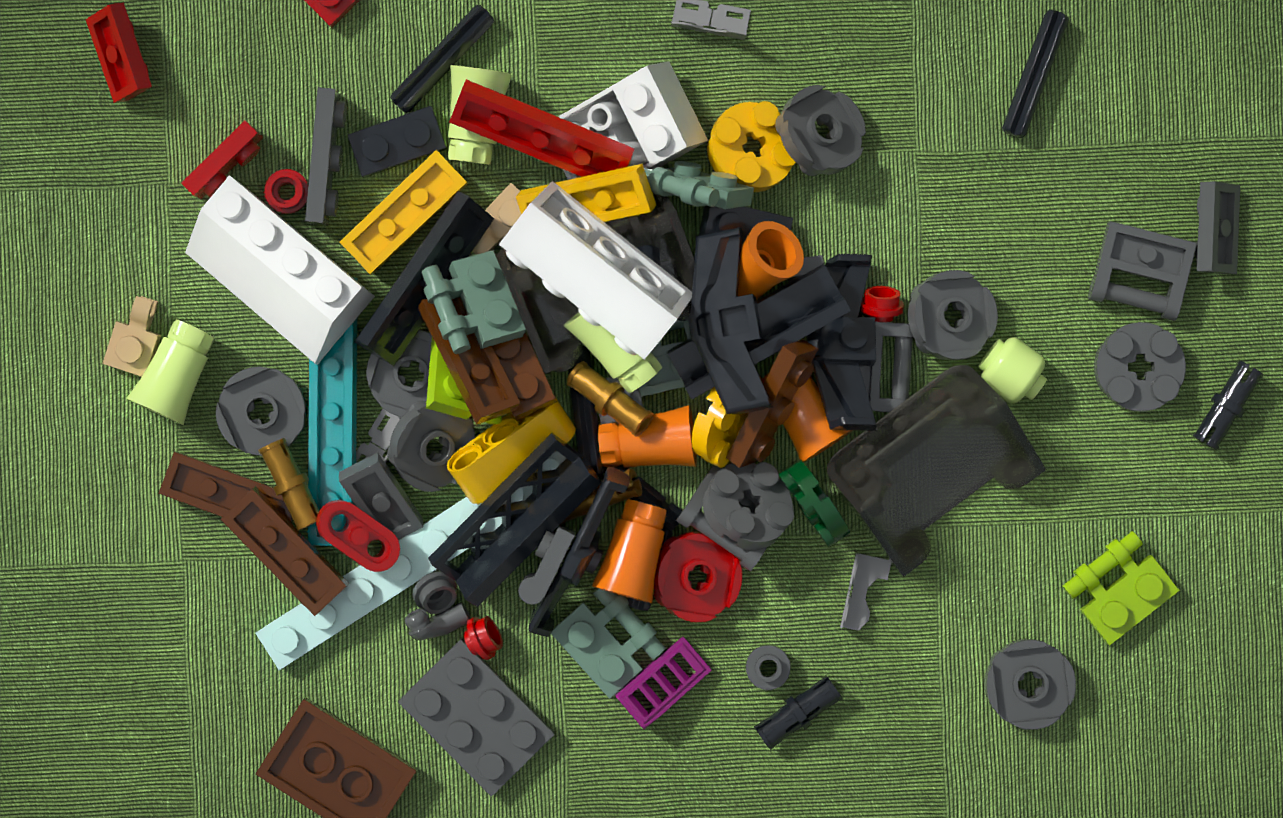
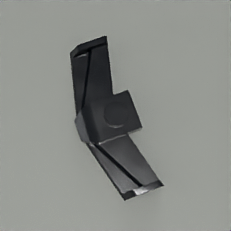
[688,227,774,414]
[806,254,877,431]
[528,467,630,637]

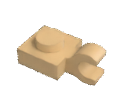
[473,183,522,255]
[102,296,161,377]

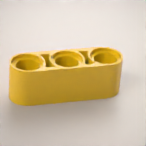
[447,395,576,504]

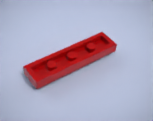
[449,79,635,177]

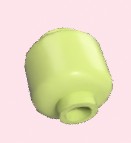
[978,337,1047,404]

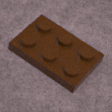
[255,697,417,818]

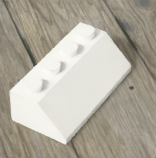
[185,175,375,365]
[499,181,692,360]

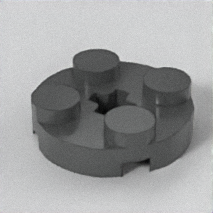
[775,85,866,177]
[908,270,998,360]
[1094,322,1186,411]
[366,330,432,417]
[216,367,307,456]
[387,401,475,492]
[703,462,794,550]
[984,639,1076,730]

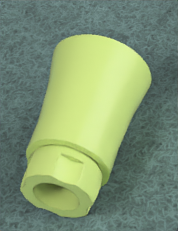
[448,65,512,165]
[564,312,662,393]
[126,319,214,425]

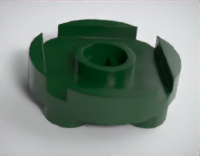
[778,460,851,548]

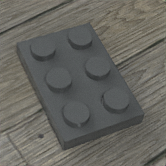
[398,638,555,797]

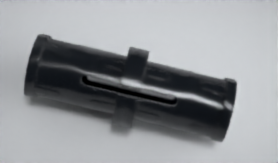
[1192,360,1264,451]
[754,675,843,750]

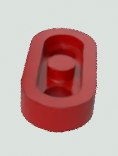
[316,500,400,572]

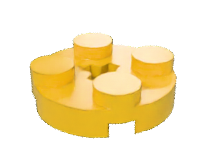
[707,101,796,192]
[692,387,748,468]

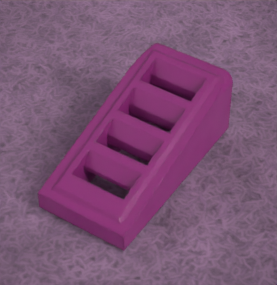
[615,636,712,730]

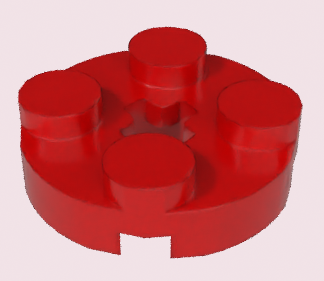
[654,531,742,622]

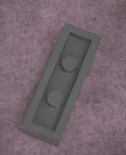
[305,87,347,226]

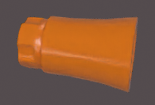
[738,221,804,300]
[761,373,853,463]
[598,405,697,468]
[592,499,666,603]

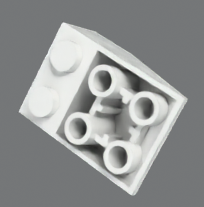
[558,61,708,180]

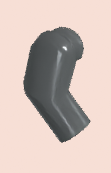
[405,602,471,641]

